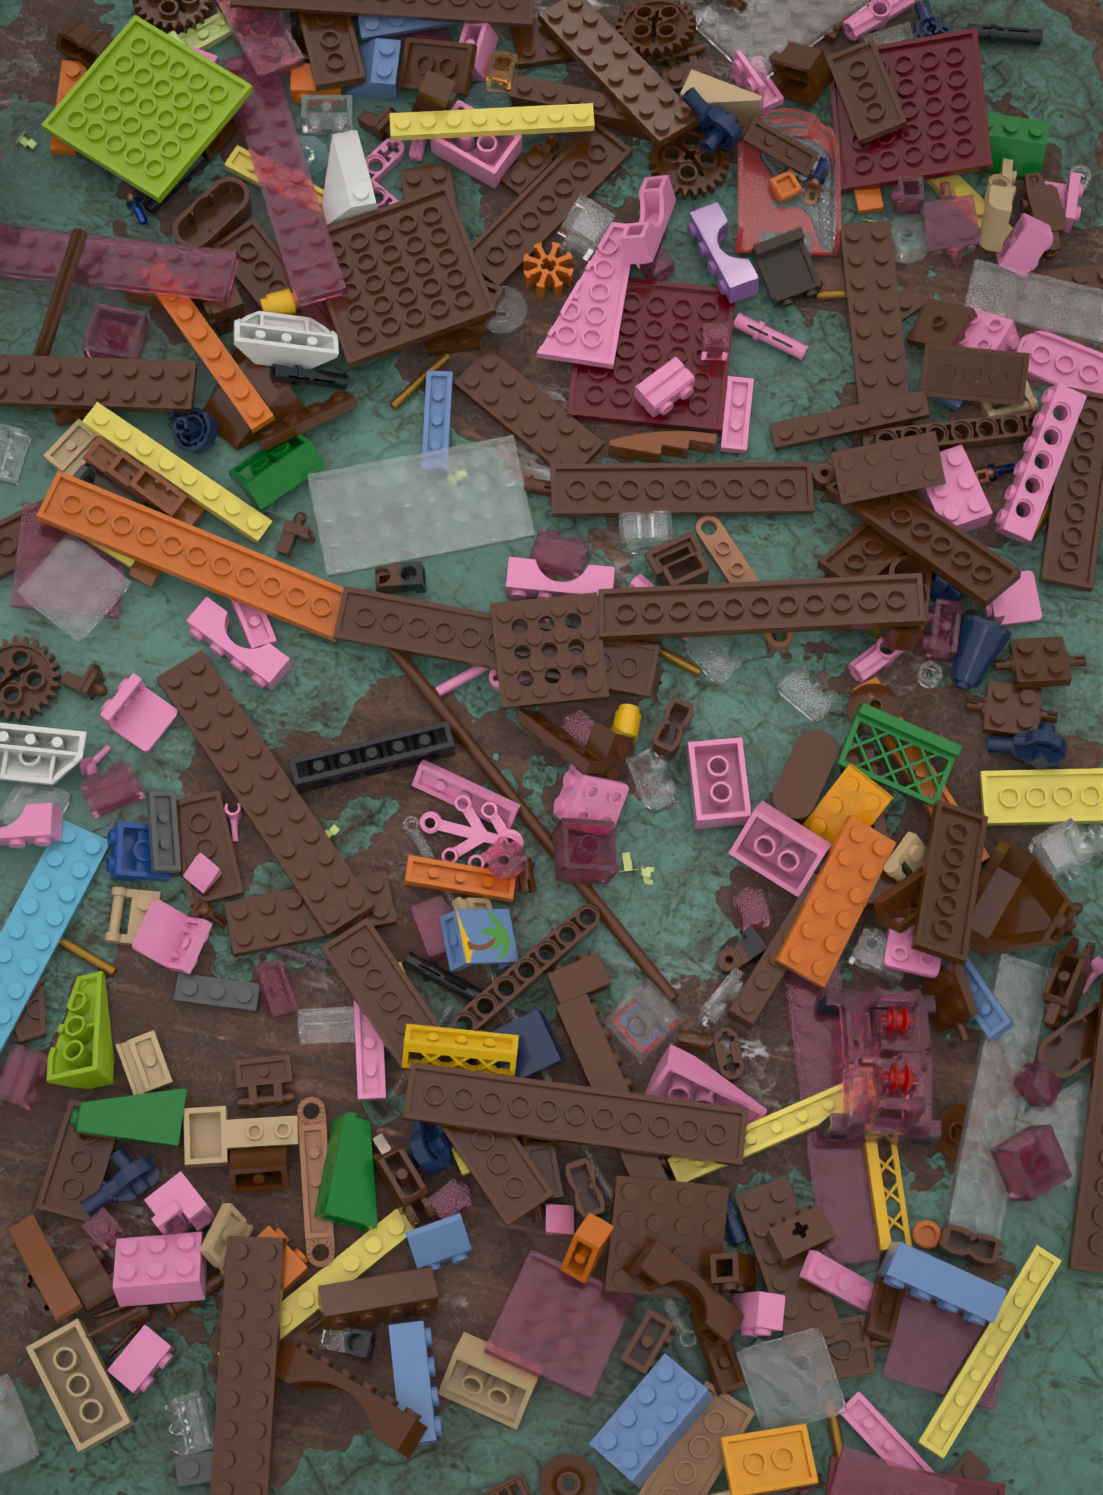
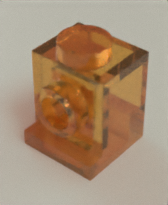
[486,50,517,94]

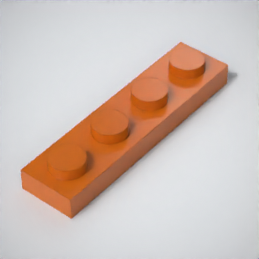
[50,60,88,156]
[404,855,516,903]

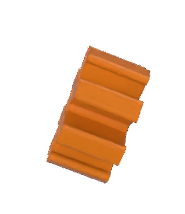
[523,242,574,299]

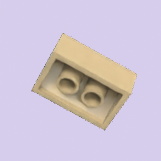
[438,1332,543,1430]

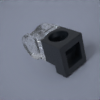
[318,1327,377,1361]

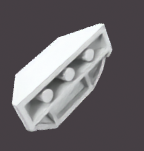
[234,311,339,369]
[0,723,87,785]

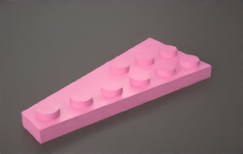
[536,222,631,369]

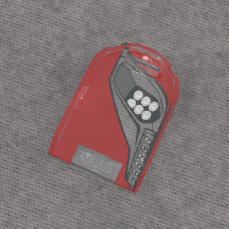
[735,108,842,256]

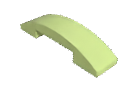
[168,0,252,51]

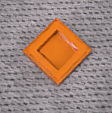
[768,170,803,204]
[853,188,884,215]

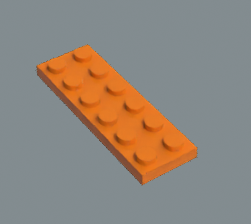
[774,815,896,988]

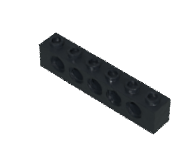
[289,721,455,793]

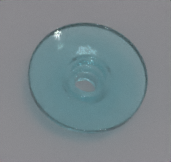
[464,81,511,109]
[279,134,329,177]

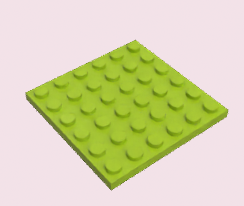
[41,15,254,203]

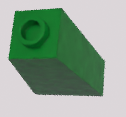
[70,1089,187,1148]
[314,1112,378,1232]

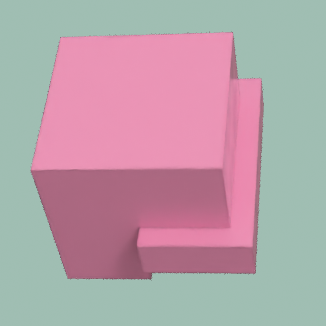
[144,1171,216,1235]

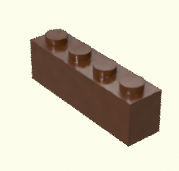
[317,1267,439,1331]

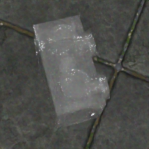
[301,95,354,135]
[626,748,678,815]
[848,927,905,986]

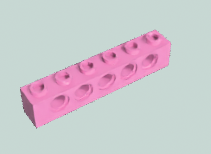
[995,383,1087,543]

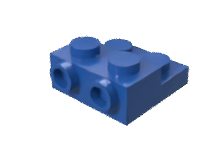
[106,821,170,882]

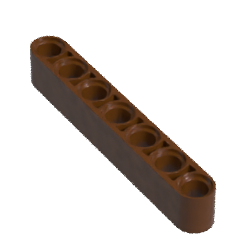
[869,411,1039,452]
[451,904,600,1031]

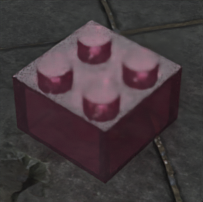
[82,302,150,359]
[552,817,618,885]
[990,1124,1072,1202]

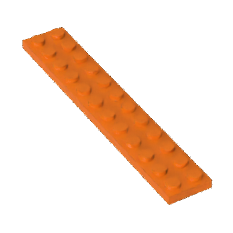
[36,471,344,642]

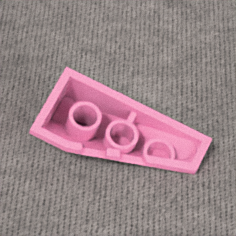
[644,1044,767,1124]

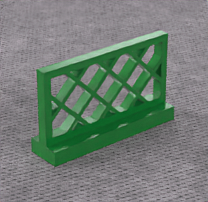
[836,703,962,807]

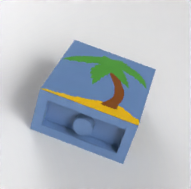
[440,909,519,971]

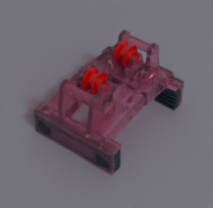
[817,986,941,1147]

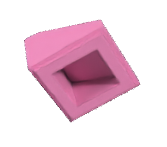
[183,852,222,894]
[546,1204,574,1235]

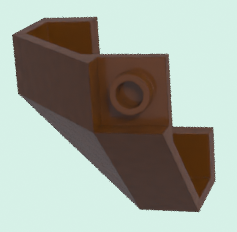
[969,838,1078,956]

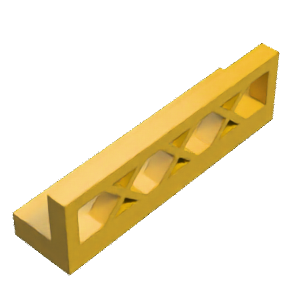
[402,1024,519,1076]
[861,1137,912,1253]

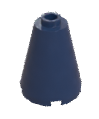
[951,614,1012,691]

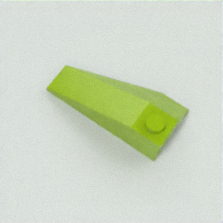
[47,971,114,1090]

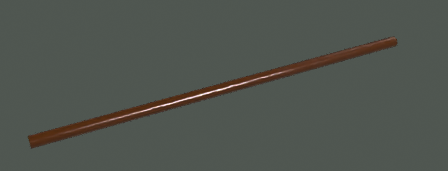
[386,649,679,1004]

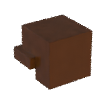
[768,41,833,107]
[644,531,710,586]

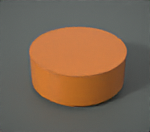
[911,1220,941,1250]

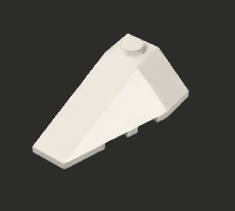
[322,130,377,227]

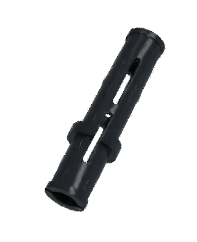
[967,23,1043,46]
[142,155,207,215]
[270,363,348,390]
[402,951,483,1002]

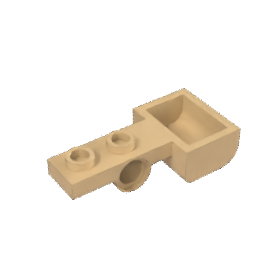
[979,158,1017,253]
[184,1106,299,1168]

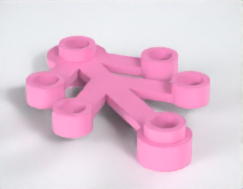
[420,795,524,868]

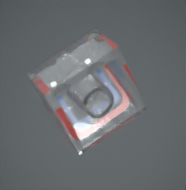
[602,978,687,1064]

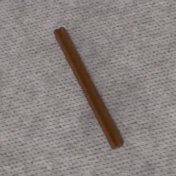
[33,228,88,356]

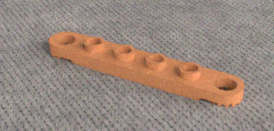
[695,515,793,650]
[297,1097,336,1268]

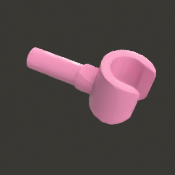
[80,745,111,778]
[224,802,242,842]
[1083,956,1103,994]

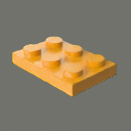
[802,763,894,851]
[719,1424,818,1495]

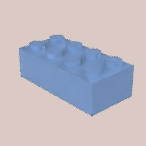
[878,1242,1007,1326]
[389,1321,443,1446]
[589,1353,715,1488]

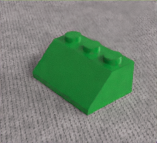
[977,112,1050,179]
[228,434,325,510]

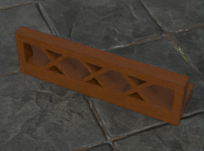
[873,865,924,934]

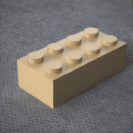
[25,1318,135,1454]

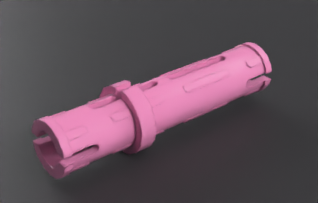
[733,312,809,361]

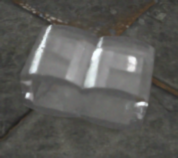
[619,511,673,554]

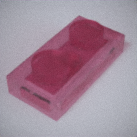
[253,959,299,1020]

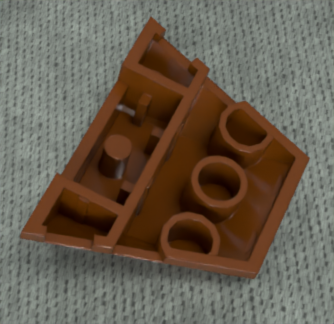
[203,348,306,451]

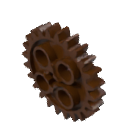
[132,0,214,34]
[615,0,697,62]
[648,127,730,200]
[0,636,62,723]

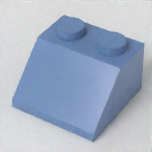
[347,38,402,100]
[405,1213,472,1272]

